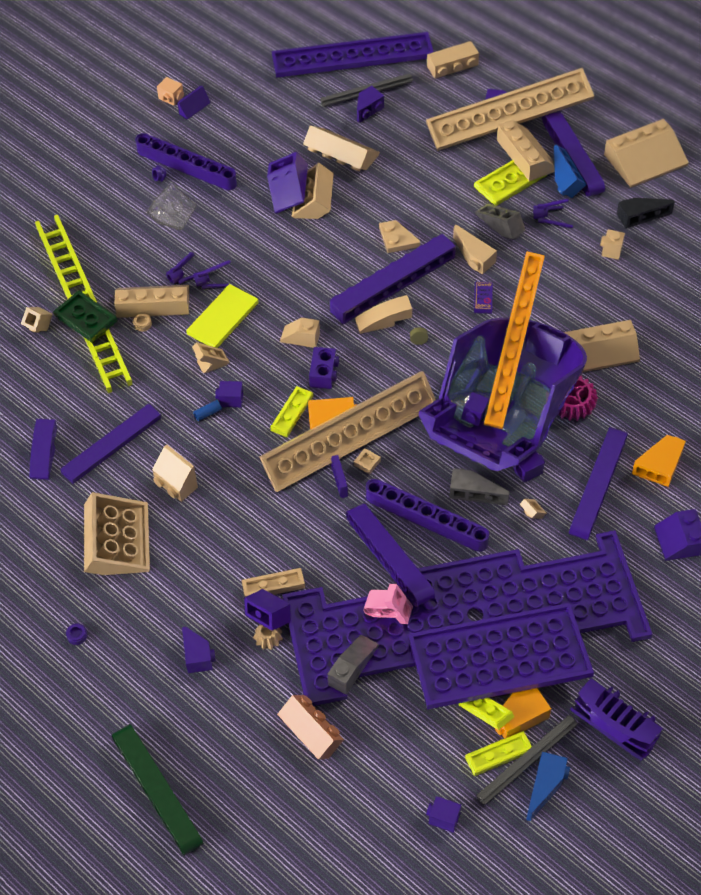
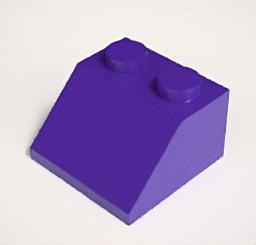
[654,509,701,561]

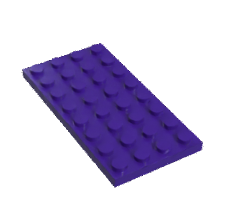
[408,603,594,710]

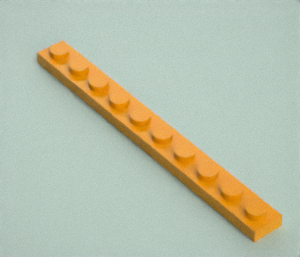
[484,251,545,429]

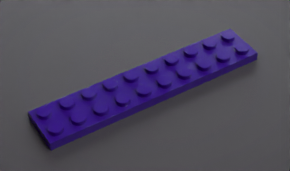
[271,32,434,78]

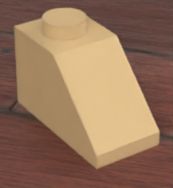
[280,318,320,348]

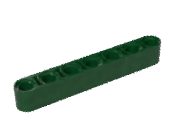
[111,724,204,856]

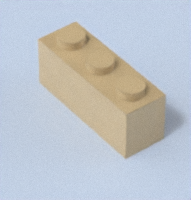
[427,41,479,79]

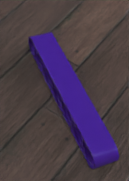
[542,110,605,197]
[135,133,237,190]
[569,427,628,540]
[366,479,489,552]
[346,503,435,607]

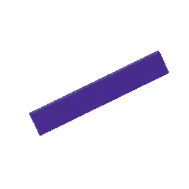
[60,403,161,484]

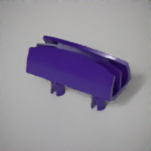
[570,678,663,761]

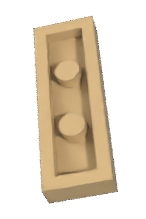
[241,568,305,597]

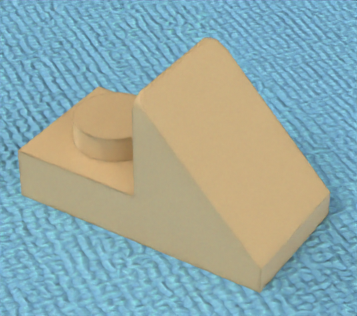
[192,342,229,373]

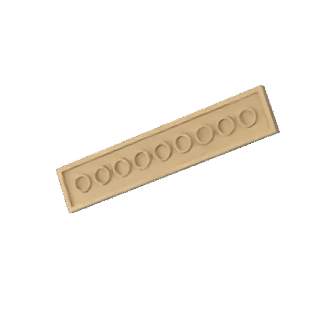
[426,68,594,151]
[259,371,436,492]

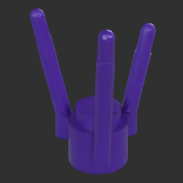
[533,199,573,228]
[166,252,195,285]
[193,260,231,289]

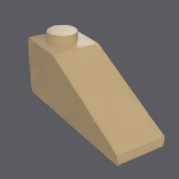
[453,225,497,274]

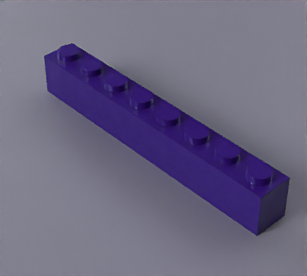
[330,233,456,325]

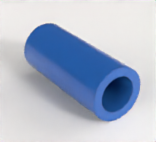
[193,400,222,421]

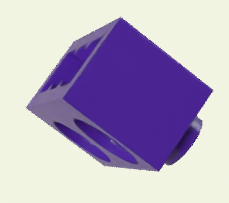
[309,347,339,389]

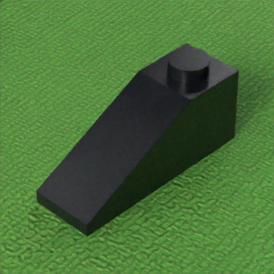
[617,198,675,228]

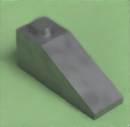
[475,204,526,239]
[450,468,509,505]
[328,635,379,695]

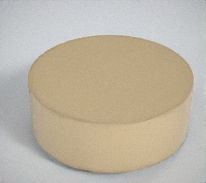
[133,314,152,332]

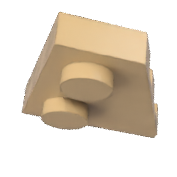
[379,220,420,253]

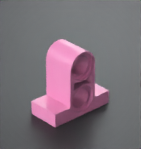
[363,584,413,624]

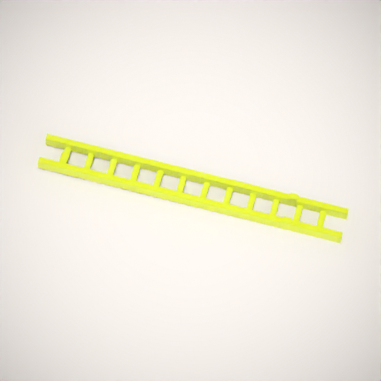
[35,215,133,393]

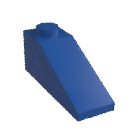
[554,144,587,198]
[526,752,570,821]

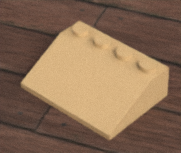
[604,119,689,188]
[84,492,150,575]

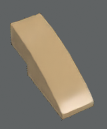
[355,295,412,334]

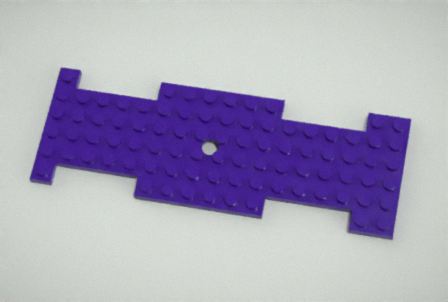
[282,530,653,706]

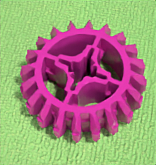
[546,375,598,421]

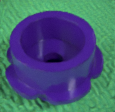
[152,165,166,182]

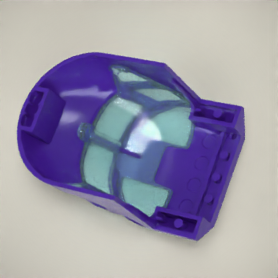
[418,317,587,471]

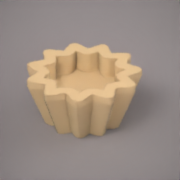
[253,625,283,650]

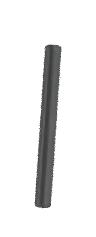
[320,74,413,107]
[476,715,577,805]

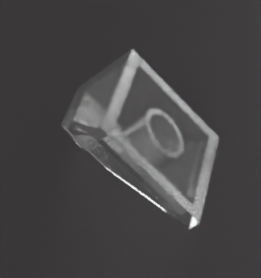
[146,182,197,230]

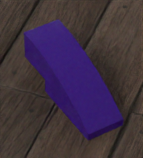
[29,419,58,480]

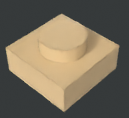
[354,448,381,474]
[520,499,547,519]

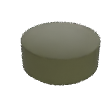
[410,327,428,345]

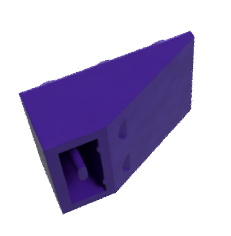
[267,151,308,213]

